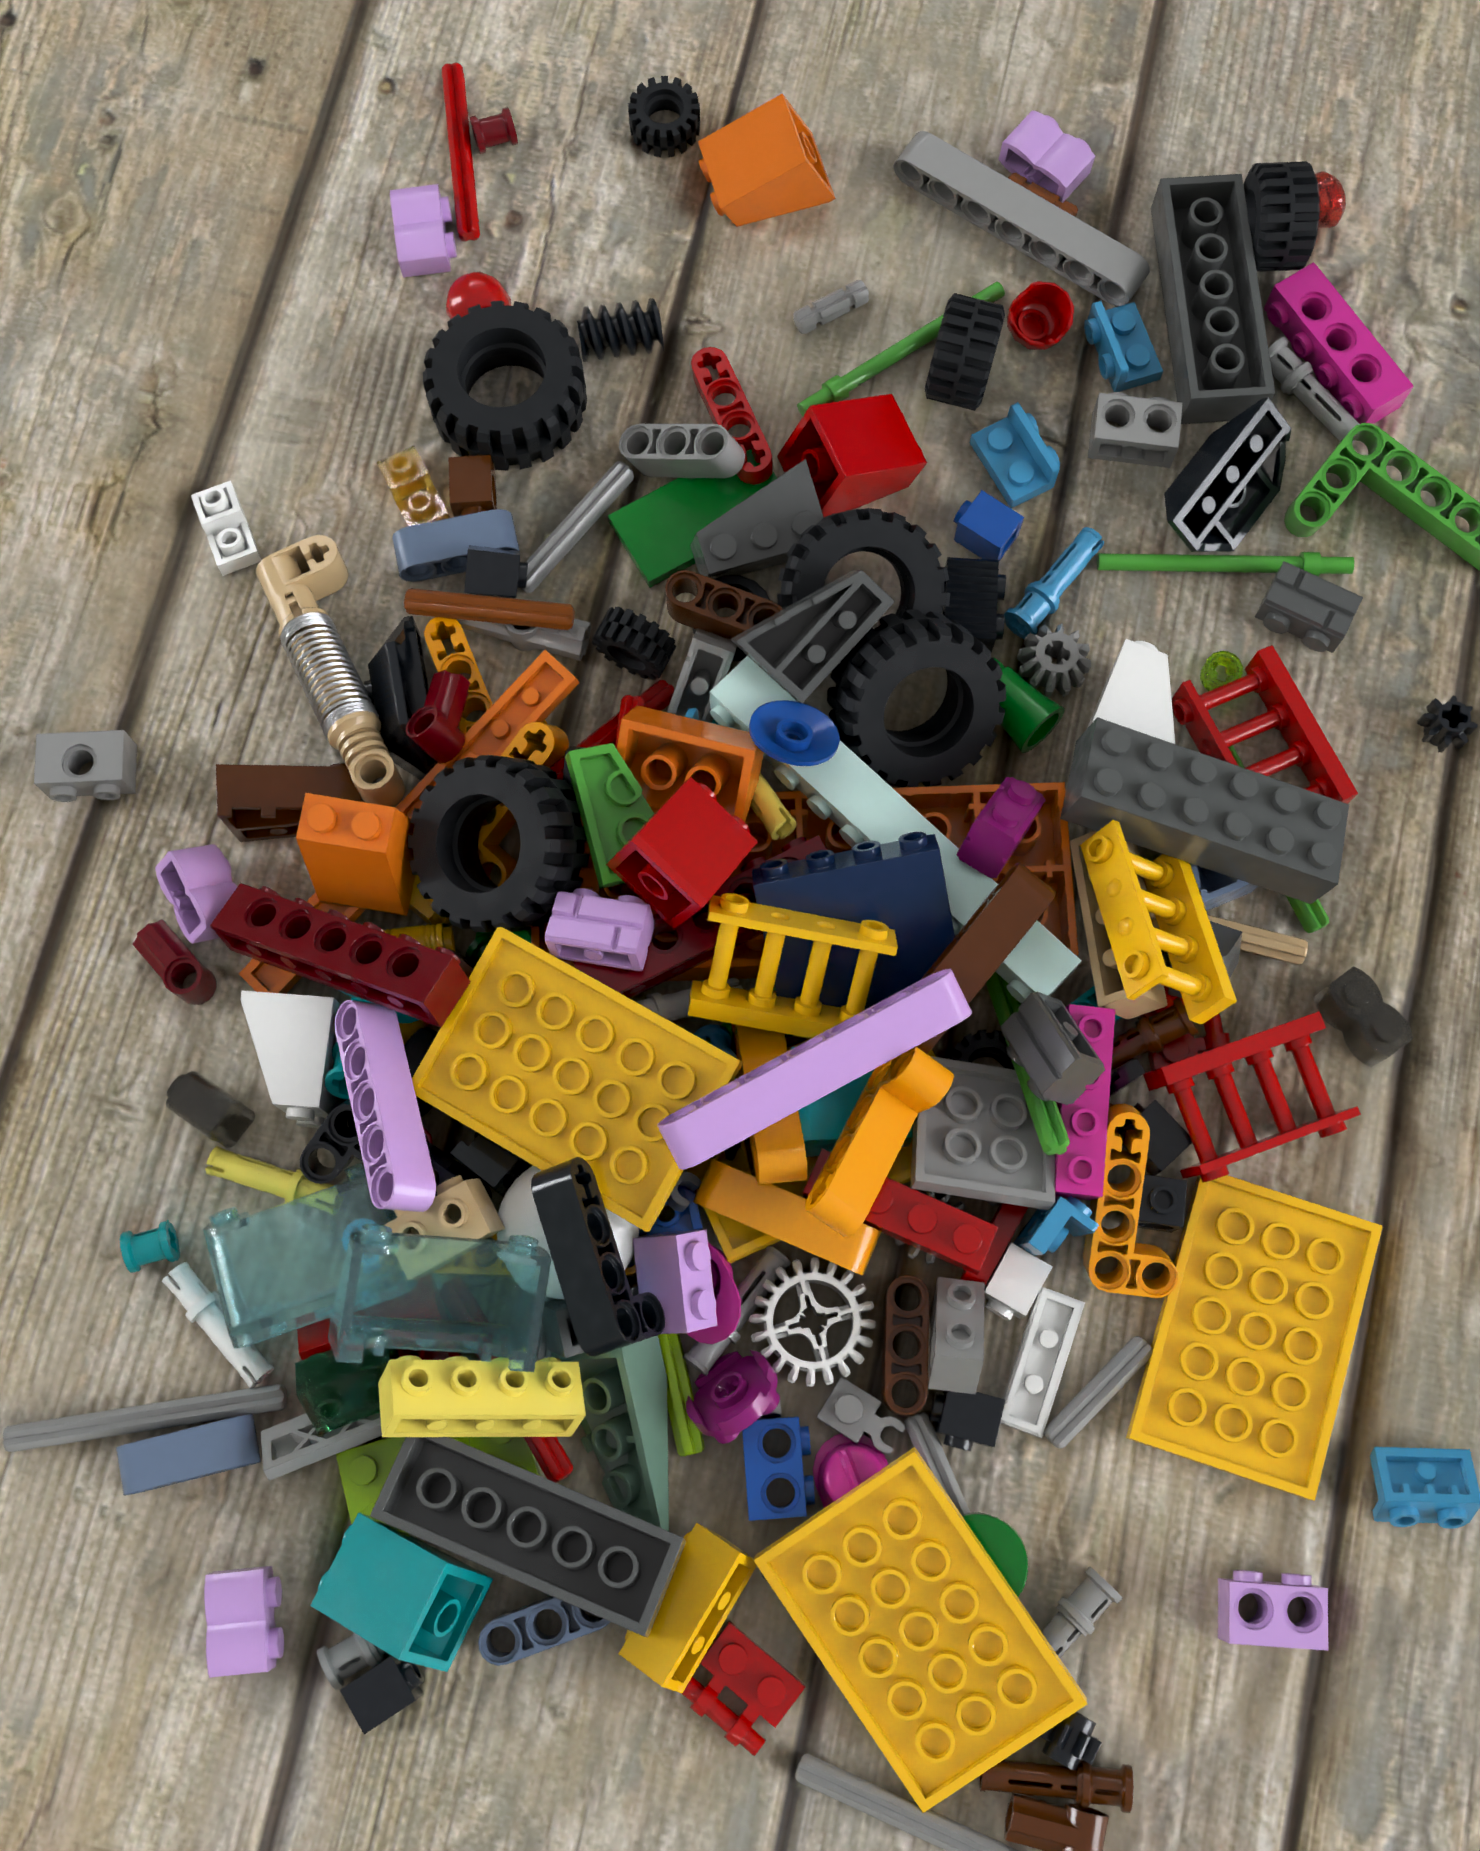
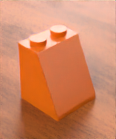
[698,93,836,227]
[296,793,415,916]

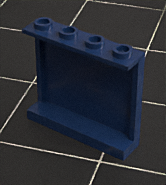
[752,832,955,1037]

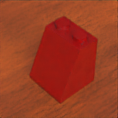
[777,394,927,518]
[606,776,758,929]

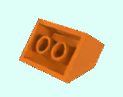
[617,705,764,822]

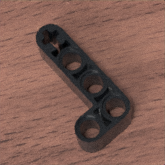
[300,1099,492,1201]
[531,1157,665,1356]

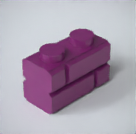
[956,777,1046,878]

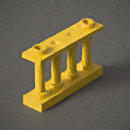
[1080,820,1237,1025]
[688,893,898,1039]

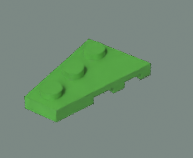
[565,743,654,889]

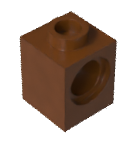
[448,455,497,517]

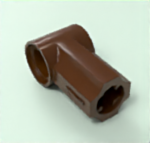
[1004,1793,1109,1851]

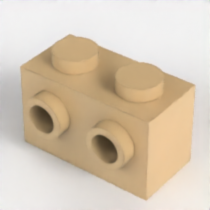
[383,1175,505,1278]

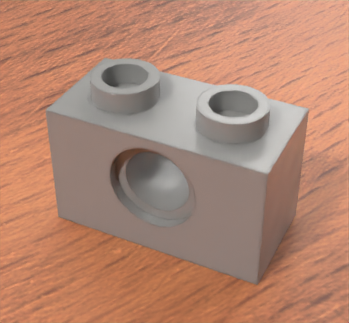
[34,730,137,802]

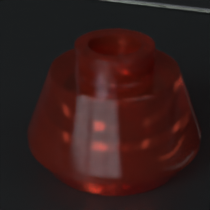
[1315,171,1346,228]

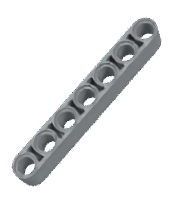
[893,131,1150,307]

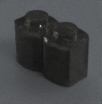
[1314,966,1413,1067]
[166,1071,255,1148]

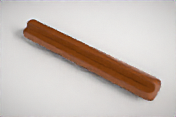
[404,588,575,630]

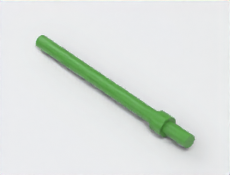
[797,282,1005,416]
[1097,552,1354,577]

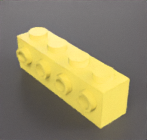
[378,1355,586,1437]

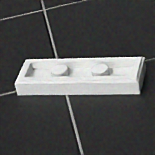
[1000,1287,1085,1438]

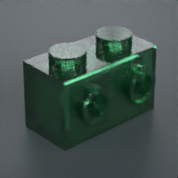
[295,1329,400,1435]

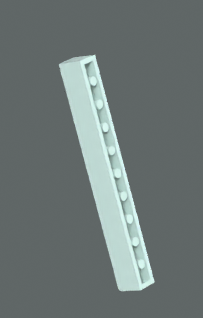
[710,656,1082,1003]

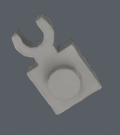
[817,1377,906,1455]

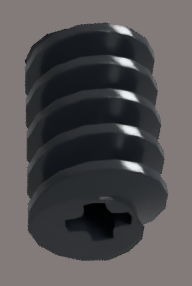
[577,298,664,362]

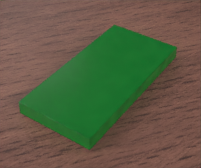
[608,449,777,588]

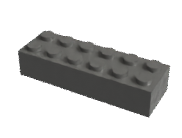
[1151,174,1275,424]
[1060,717,1349,904]
[370,1437,686,1638]

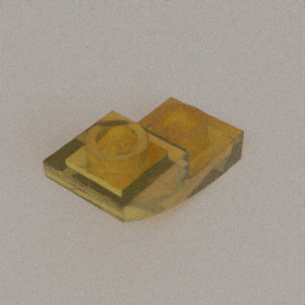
[376,446,450,527]

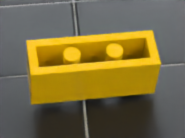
[618,1522,757,1693]

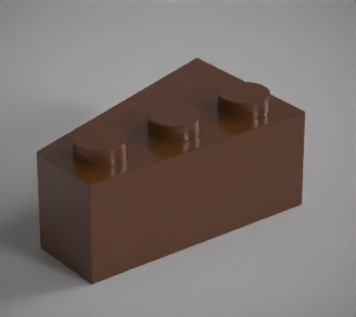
[216,763,364,842]

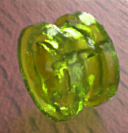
[1200,651,1243,691]

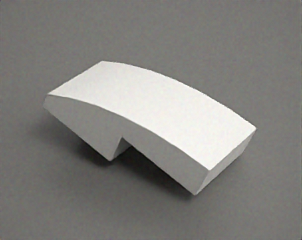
[191,481,262,576]

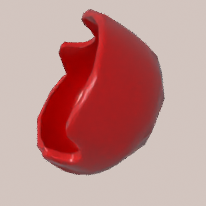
[446,271,511,319]
[1007,281,1074,350]

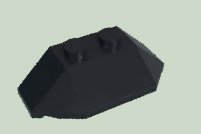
[1164,397,1292,552]
[363,616,437,780]

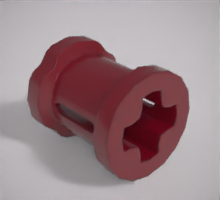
[469,107,518,154]

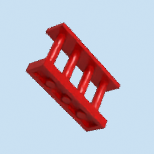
[1172,645,1358,804]
[1143,1011,1361,1183]

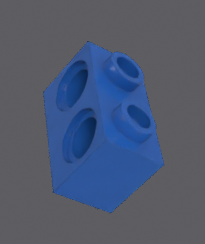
[742,1417,815,1521]

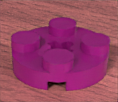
[686,1350,780,1444]

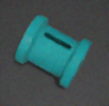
[120,1220,180,1273]

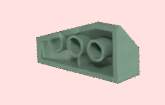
[551,1335,669,1531]

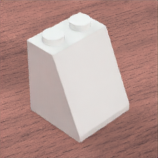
[1088,639,1175,744]
[240,990,341,1128]

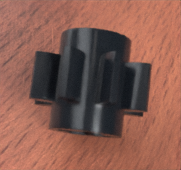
[1417,696,1478,753]
[1040,1712,1102,1771]

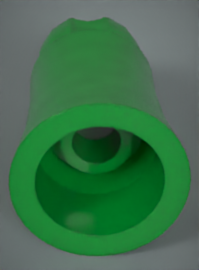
[993,657,1065,753]

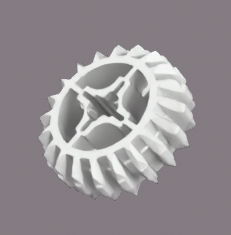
[749,1257,876,1387]

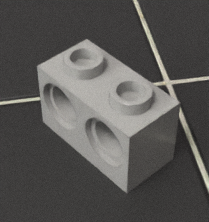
[1088,392,1183,468]
[928,1277,985,1394]

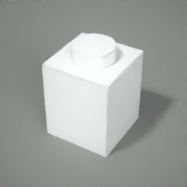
[985,1243,1053,1321]

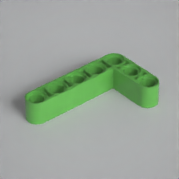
[1284,423,1480,571]

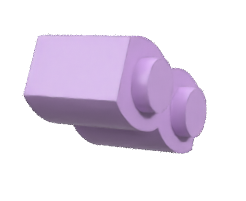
[998,110,1095,203]
[390,184,457,278]
[155,844,237,944]
[204,1566,284,1678]

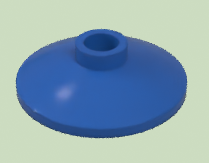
[749,700,840,766]

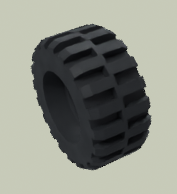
[422,301,587,471]
[777,508,950,665]
[827,609,1006,787]
[408,755,590,933]

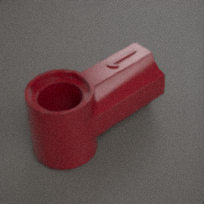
[406,670,470,764]
[133,919,217,1005]

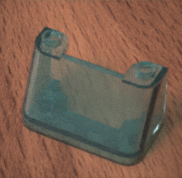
[203,1162,419,1348]
[328,1224,552,1372]

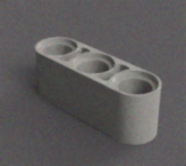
[619,424,745,478]

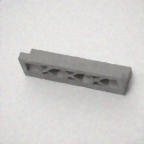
[261,1385,382,1481]

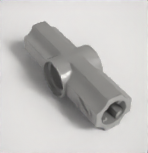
[457,593,591,661]

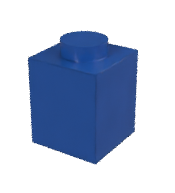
[953,490,1024,561]

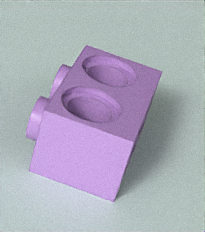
[1218,1570,1328,1651]

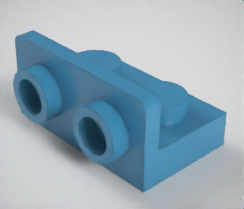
[1084,301,1163,392]
[969,402,1060,509]
[1013,1196,1099,1256]
[1370,1447,1480,1529]

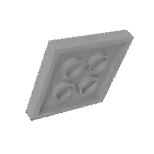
[910,1056,1055,1210]

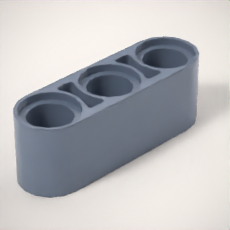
[392,509,520,582]
[116,1414,261,1496]
[478,1596,610,1666]

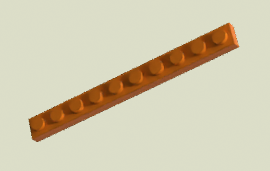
[239,650,580,994]

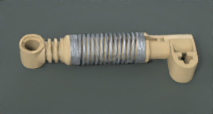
[256,535,405,807]

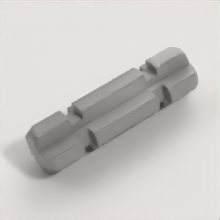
[793,280,869,334]

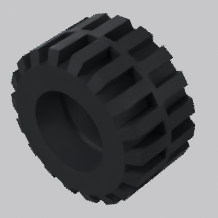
[1243,161,1320,272]
[925,293,1005,411]

